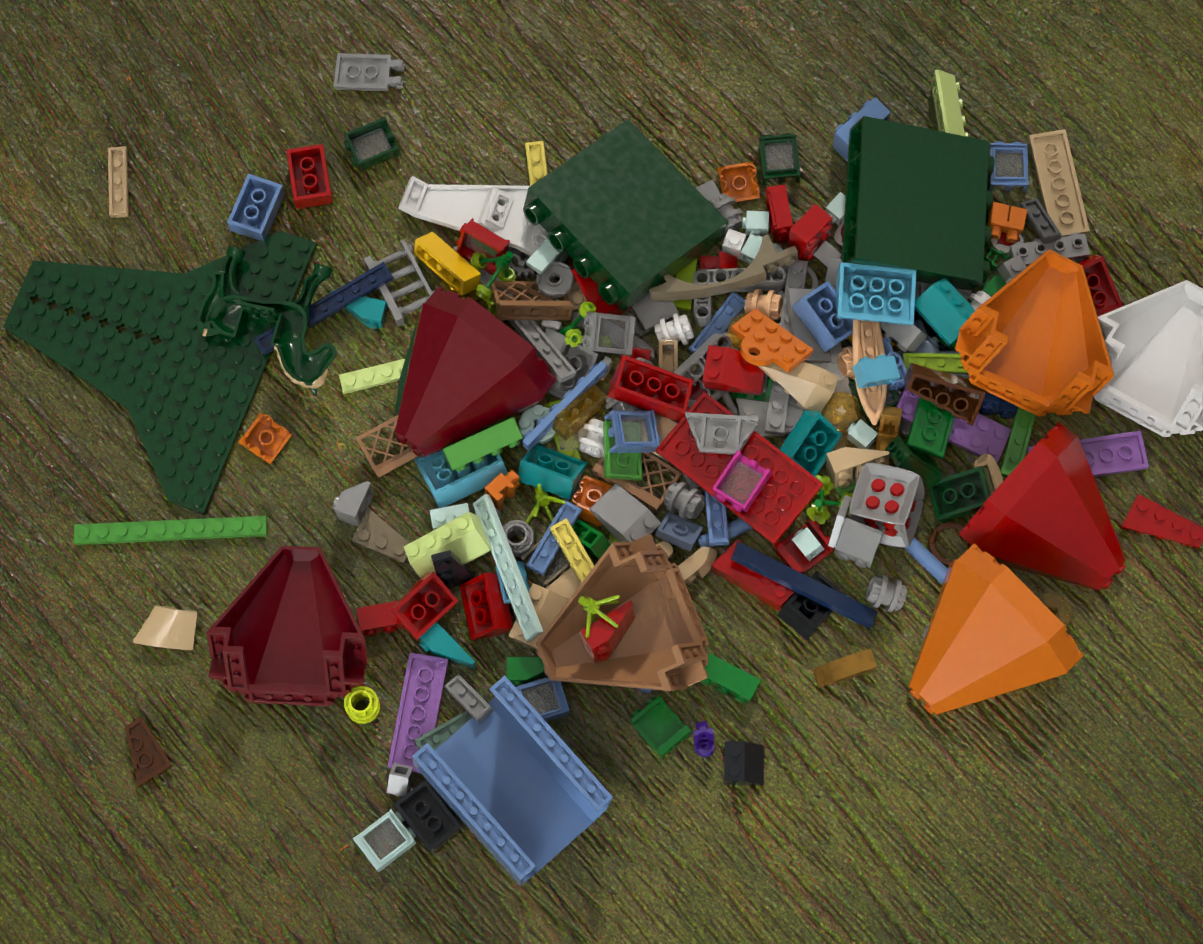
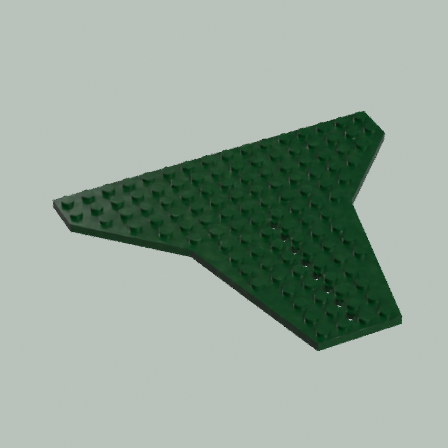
[3,231,317,515]

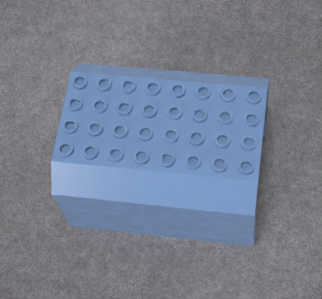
[412,675,613,886]

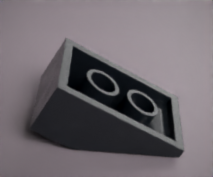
[777,571,845,640]

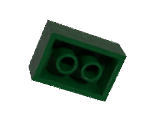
[928,466,994,523]

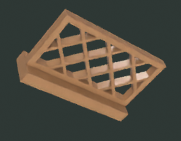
[490,281,574,320]
[356,415,418,478]
[592,453,682,513]

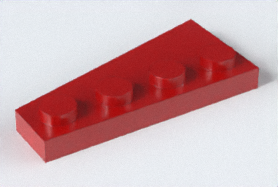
[1121,494,1203,549]

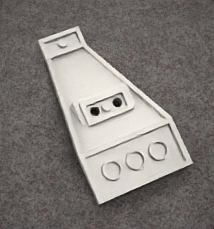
[398,176,548,256]

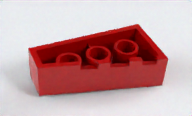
[711,539,794,611]

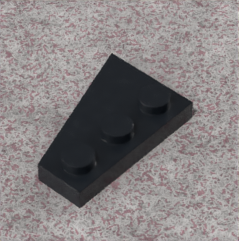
[431,550,477,589]

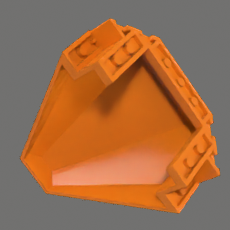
[955,249,1114,416]
[908,544,1084,715]

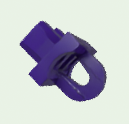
[693,721,715,757]

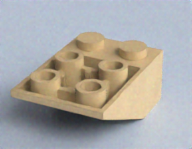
[826,447,889,489]

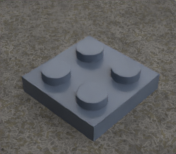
[655,512,704,551]

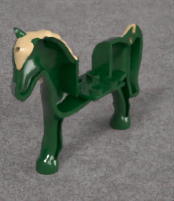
[196,246,337,396]

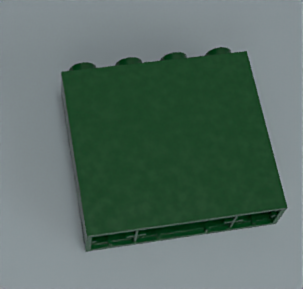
[842,116,995,291]
[523,119,728,312]

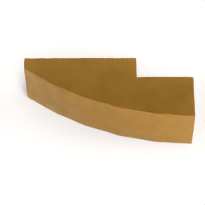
[875,406,902,466]
[813,649,877,688]

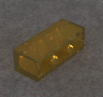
[552,385,608,440]

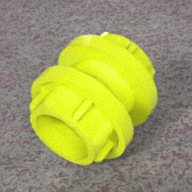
[344,686,380,724]

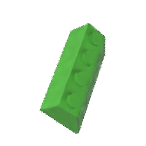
[442,417,523,472]

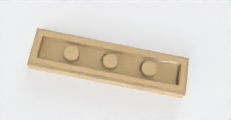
[108,146,129,218]

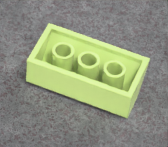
[931,70,968,137]
[404,512,492,578]

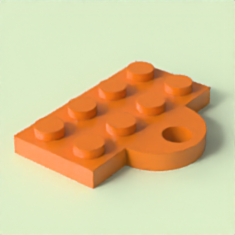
[730,308,814,373]

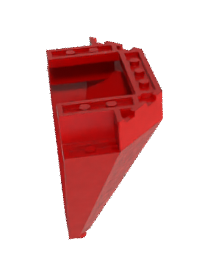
[959,422,1126,591]

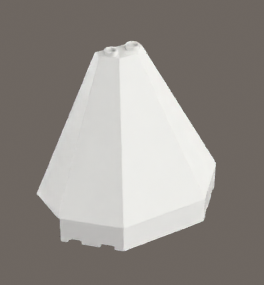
[1094,280,1203,437]

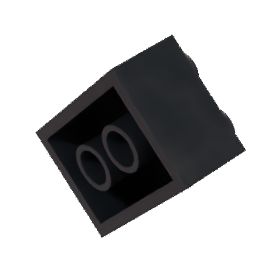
[394,780,463,855]

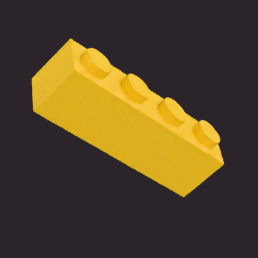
[413,232,481,296]

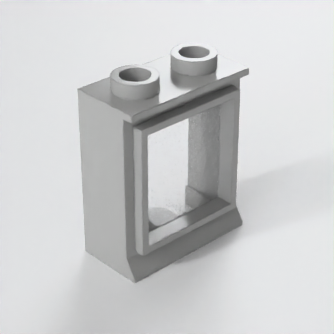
[582,312,636,355]

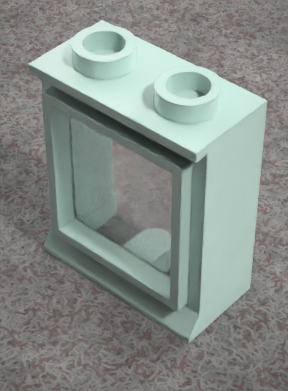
[353,809,416,873]

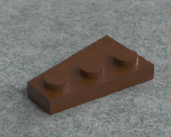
[125,717,173,788]

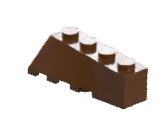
[904,363,986,426]

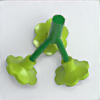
[806,475,853,525]

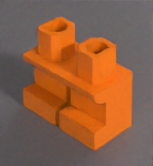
[986,202,1027,243]
[484,470,520,511]

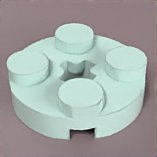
[519,405,557,444]

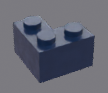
[979,391,1018,419]

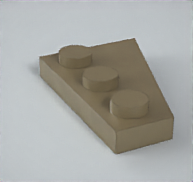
[352,507,409,565]

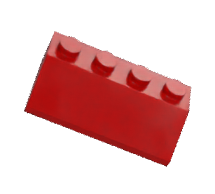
[607,355,694,422]

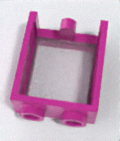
[712,450,772,513]

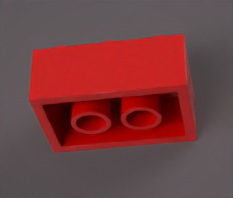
[286,144,333,209]
[787,203,832,261]

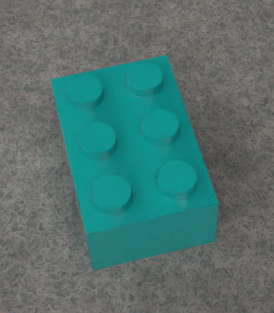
[779,410,843,477]

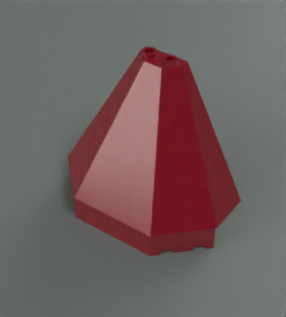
[394,286,557,458]
[206,546,367,706]

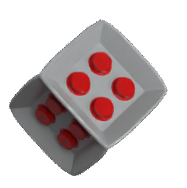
[849,463,925,548]

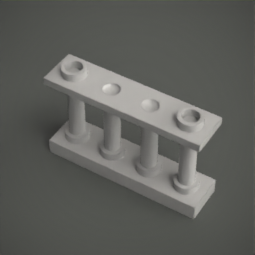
[364,239,435,327]

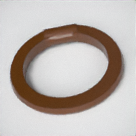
[927,522,972,566]

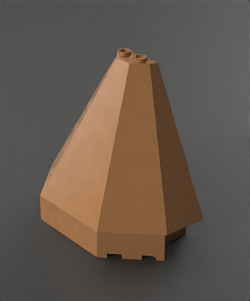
[535,533,708,691]

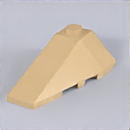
[758,362,839,413]

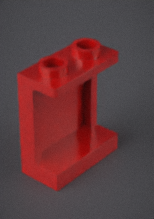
[773,518,834,574]

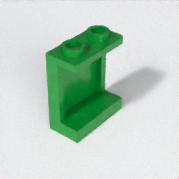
[630,695,691,759]

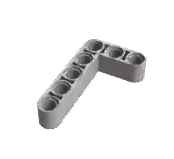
[694,267,786,327]
[636,333,732,384]

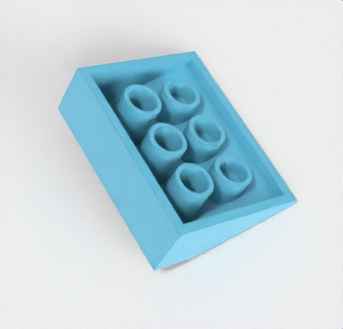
[836,262,916,326]
[414,450,508,508]

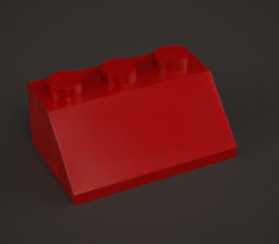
[571,268,632,320]
[459,573,513,641]

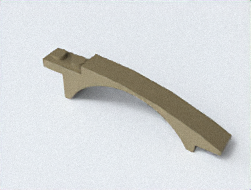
[649,234,798,301]

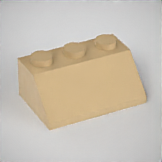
[509,583,568,650]

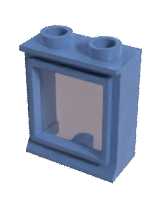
[989,141,1029,192]
[604,410,660,453]
[516,677,570,721]

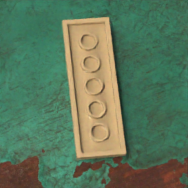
[1028,129,1090,237]

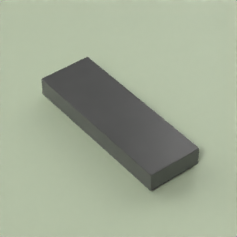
[1020,198,1061,244]

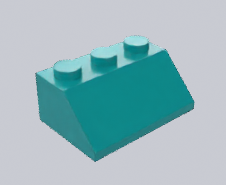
[914,278,975,346]
[518,444,588,499]

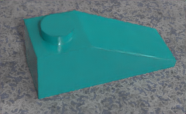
[331,290,388,329]
[419,622,477,669]

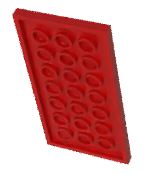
[655,392,824,545]

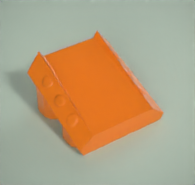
[717,162,760,202]
[238,412,292,464]
[571,475,612,527]

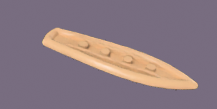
[852,319,887,425]

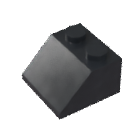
[724,741,764,786]

